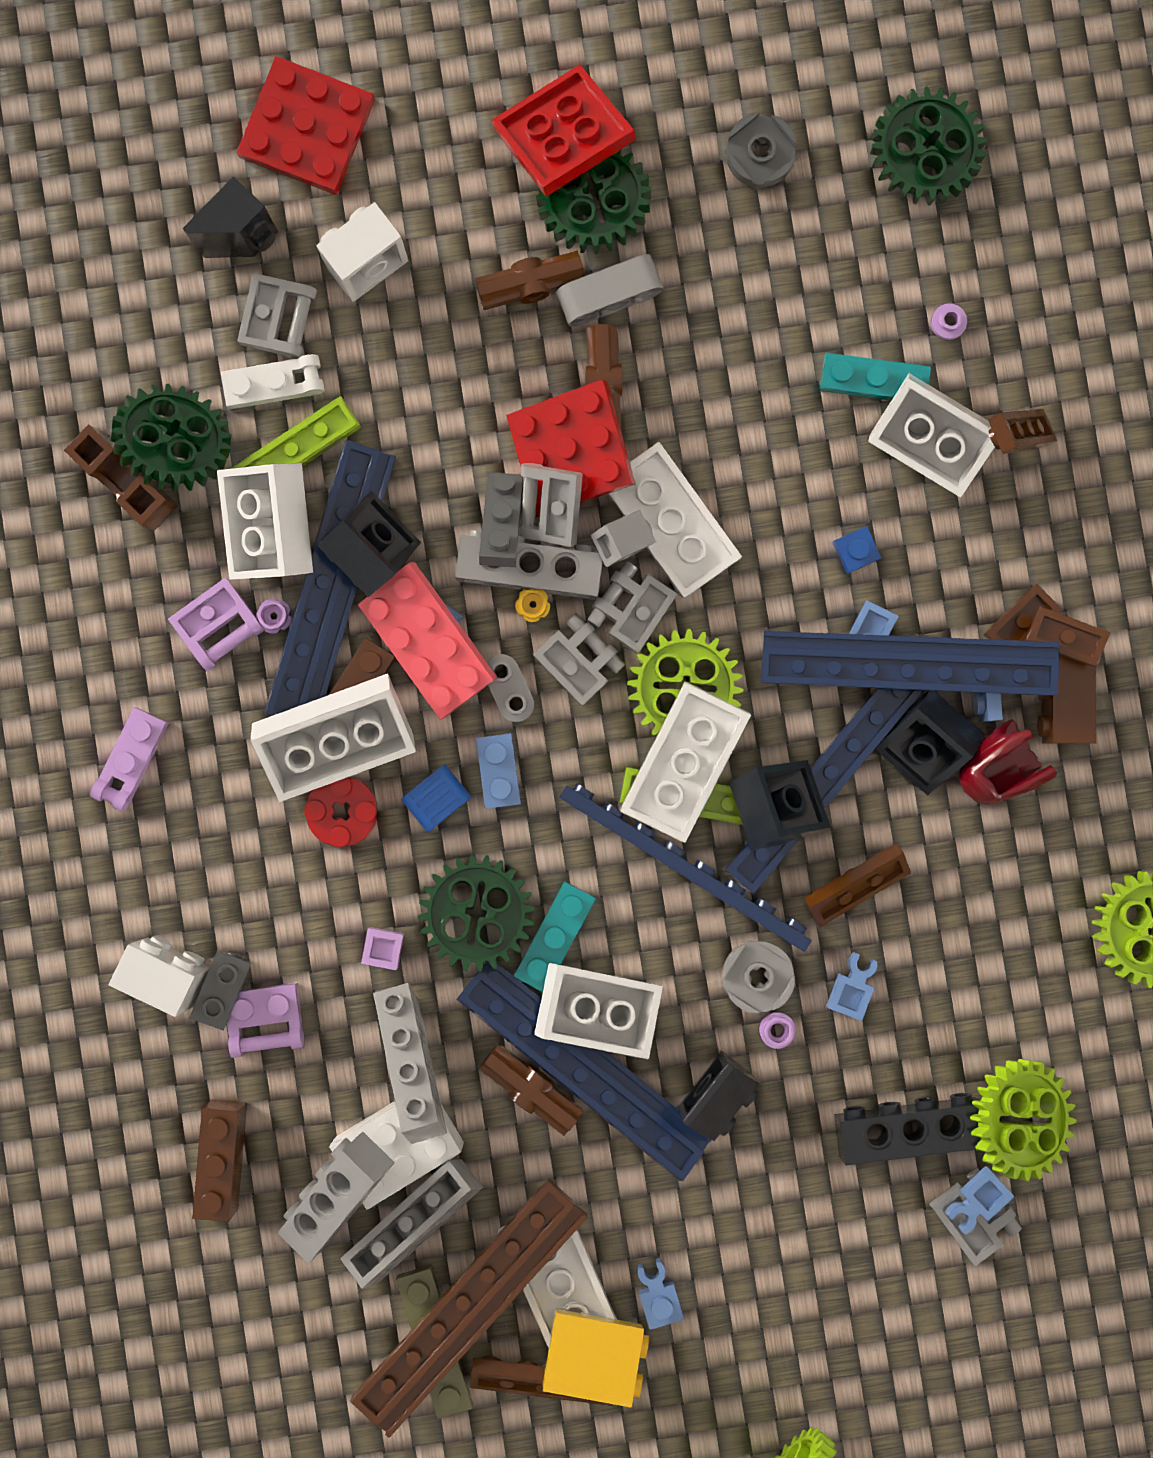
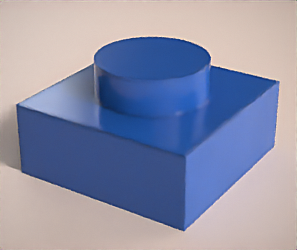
[832,526,881,574]

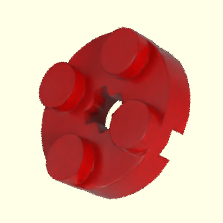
[304,777,377,847]

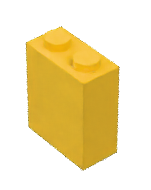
[543,1309,649,1408]

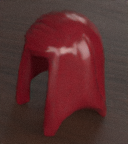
[959,719,1057,805]

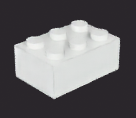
[868,373,995,497]
[217,463,313,580]
[534,963,663,1059]
[329,1101,464,1210]

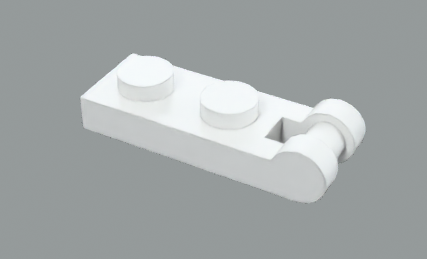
[221,354,325,410]

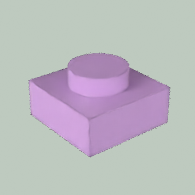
[361,927,405,970]

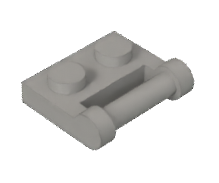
[237,273,317,359]
[519,463,583,547]

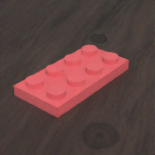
[357,562,498,720]

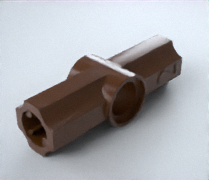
[475,250,585,310]
[586,324,623,429]
[479,1042,583,1136]

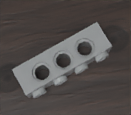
[455,530,603,600]
[373,983,447,1144]
[278,1132,395,1264]
[340,1159,483,1289]

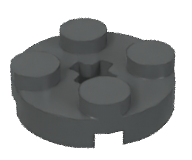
[725,113,796,190]

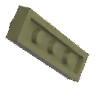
[396,1264,473,1419]

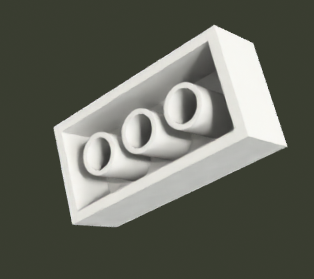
[251,674,416,802]

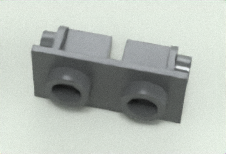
[189,950,251,1031]

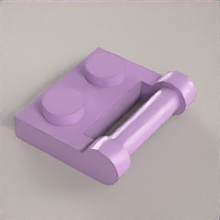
[168,577,265,672]
[227,982,304,1058]

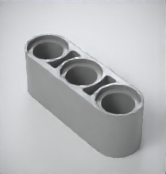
[556,254,664,327]

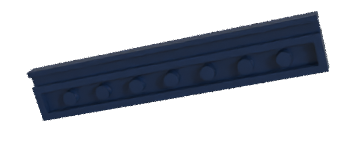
[264,439,396,716]
[761,631,1060,696]
[456,961,712,1181]

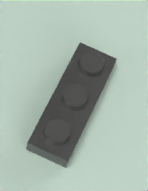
[479,472,523,567]

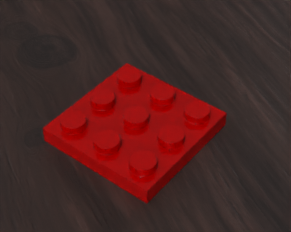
[237,56,375,196]
[491,64,636,196]
[506,379,636,518]

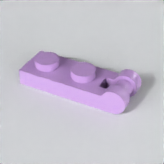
[90,707,169,812]

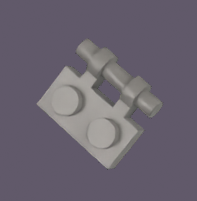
[587,561,677,654]
[533,614,626,707]
[929,1168,1022,1266]

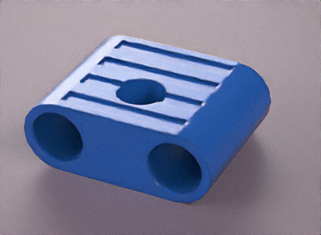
[401,764,472,833]

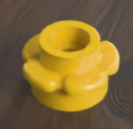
[515,589,550,622]

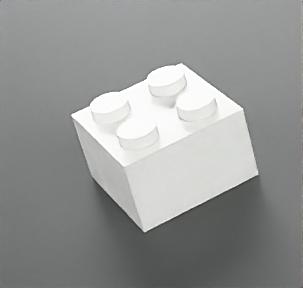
[316,202,409,302]
[108,935,210,1017]

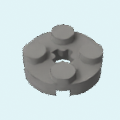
[722,940,795,1013]

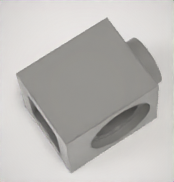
[591,510,656,567]

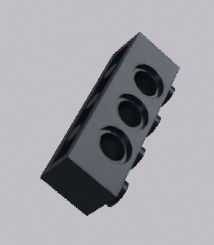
[834,1093,981,1166]

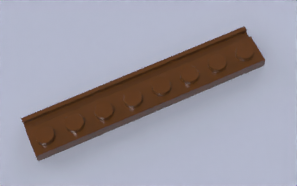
[350,1178,588,1438]

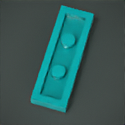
[819,353,931,401]
[514,881,596,992]

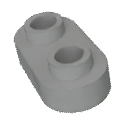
[487,654,534,722]

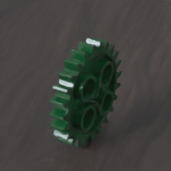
[869,86,987,206]
[536,149,651,254]
[110,384,232,492]
[418,855,535,972]

